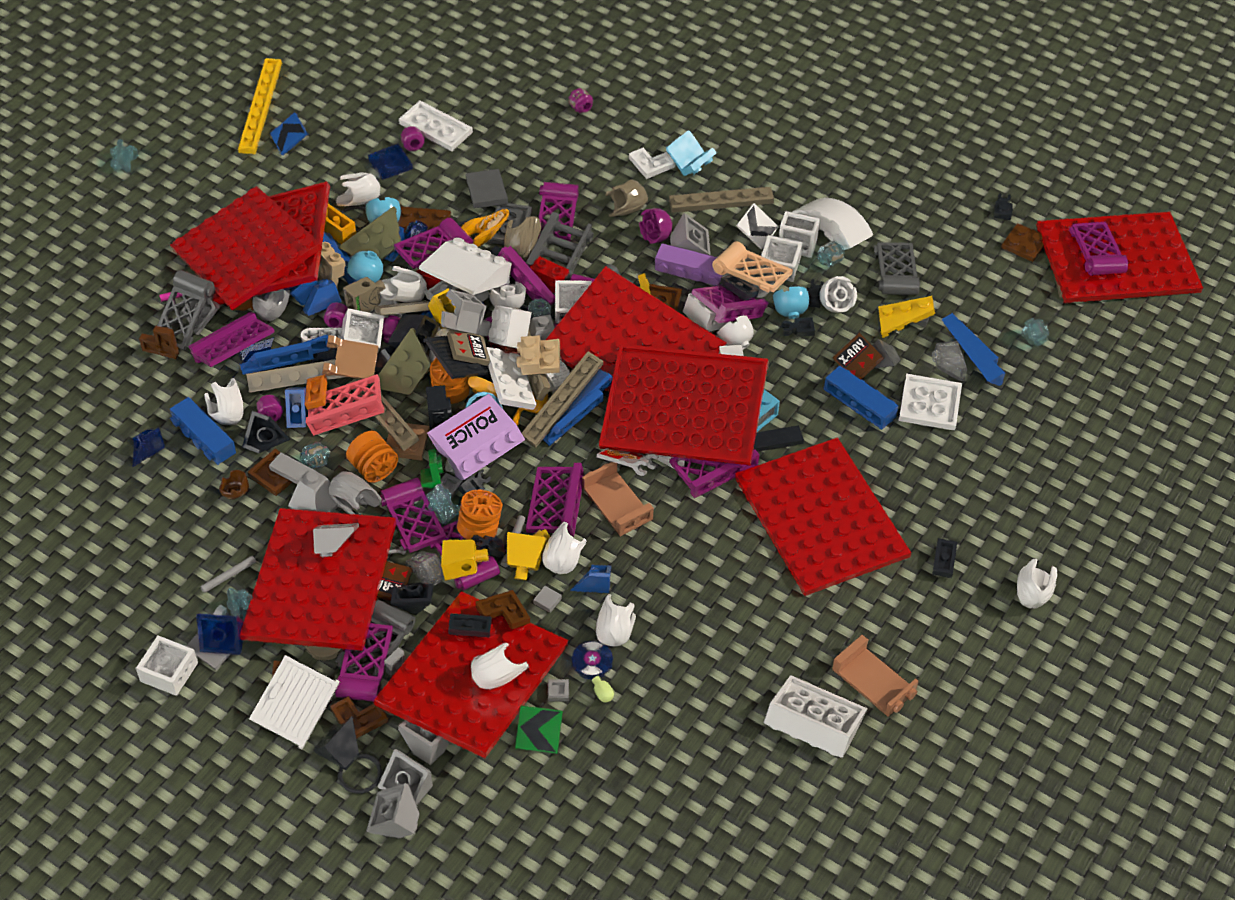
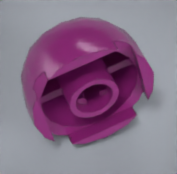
[639,208,673,244]

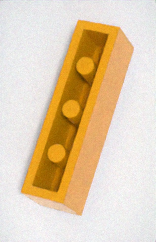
[324,204,356,245]

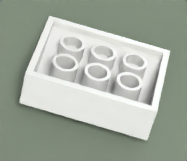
[419,238,512,295]
[764,675,867,758]

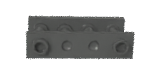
[526,212,594,281]

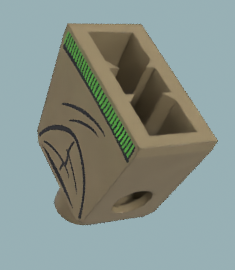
[343,277,386,321]

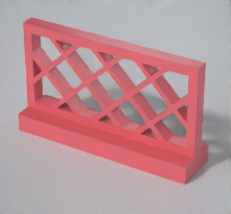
[306,374,384,436]

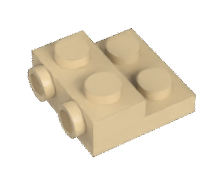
[318,241,346,289]
[517,335,560,375]

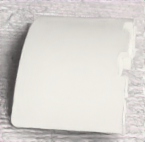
[792,198,873,252]

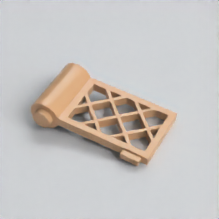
[712,241,793,293]

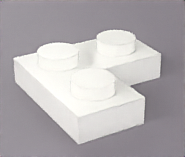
[629,148,675,179]

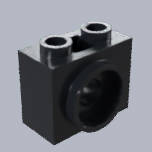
[426,386,452,430]

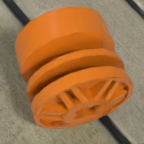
[430,358,471,404]
[346,431,398,483]
[457,489,503,540]

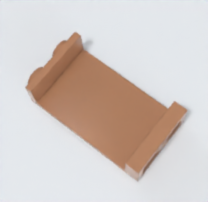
[582,462,654,536]
[832,635,918,717]

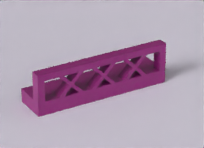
[497,246,555,312]

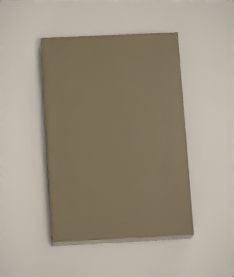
[374,300,430,315]

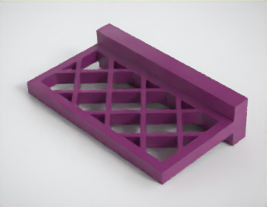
[691,286,769,323]
[189,312,275,367]
[669,449,760,499]
[526,463,585,537]

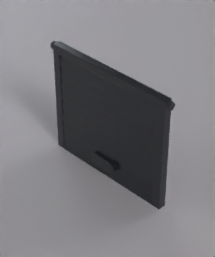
[423,336,490,379]

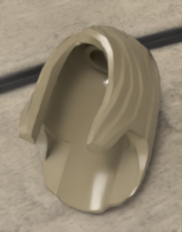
[605,179,648,217]
[504,216,541,261]

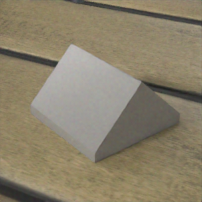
[378,749,433,805]

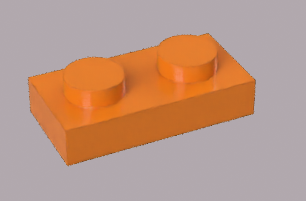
[305,375,327,410]

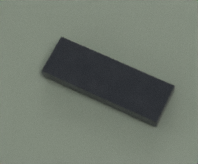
[754,425,804,452]

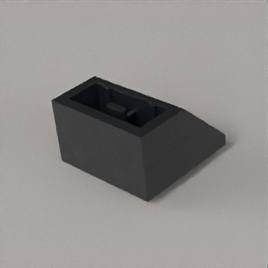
[388,314,441,353]

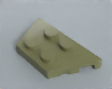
[339,206,401,261]
[372,328,432,395]

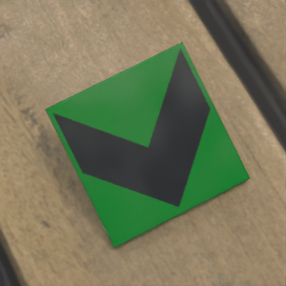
[515,706,563,754]

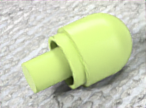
[592,676,614,702]

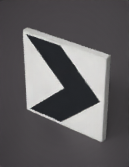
[736,203,779,250]

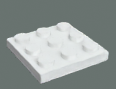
[899,374,962,431]

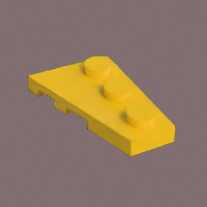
[878,296,935,338]

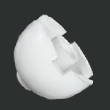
[820,276,857,313]
[489,280,526,309]
[717,315,754,349]

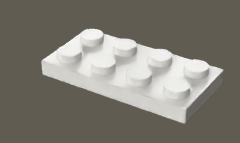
[399,101,473,151]
[486,347,536,410]

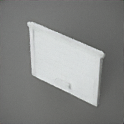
[249,655,340,749]

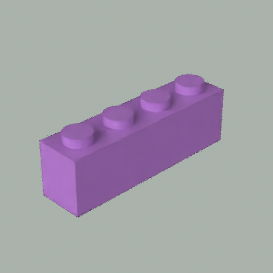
[655,243,723,286]

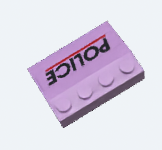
[427,394,525,480]

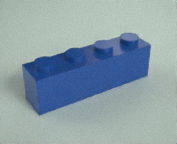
[824,366,898,430]
[170,397,236,465]

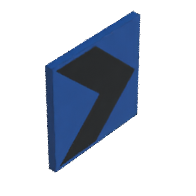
[270,112,308,156]

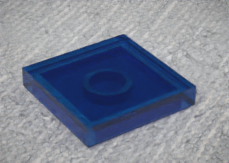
[368,144,413,180]

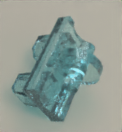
[110,139,138,173]
[426,484,460,524]
[227,588,253,626]

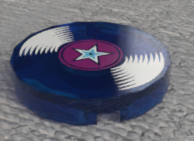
[572,641,613,680]

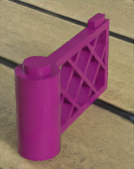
[538,182,579,242]
[394,218,473,269]
[1069,222,1128,275]
[379,477,446,553]
[428,520,500,591]
[334,623,393,702]

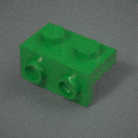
[420,449,443,488]

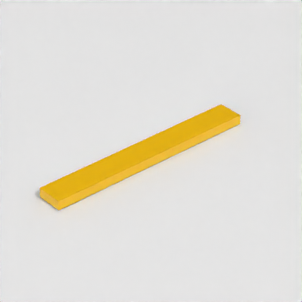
[238,58,282,154]

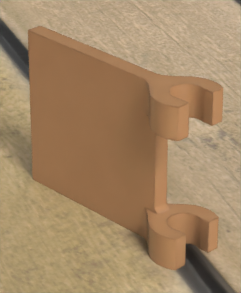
[322,335,378,379]

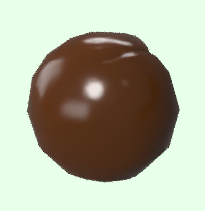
[219,470,249,500]

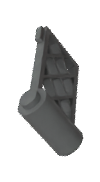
[874,242,920,295]
[157,270,215,350]
[336,600,415,677]

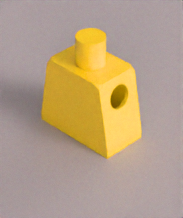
[428,288,456,329]
[507,532,548,581]
[441,540,489,581]

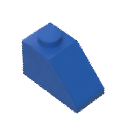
[303,279,342,316]
[285,387,307,428]

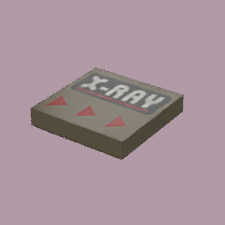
[447,329,490,366]

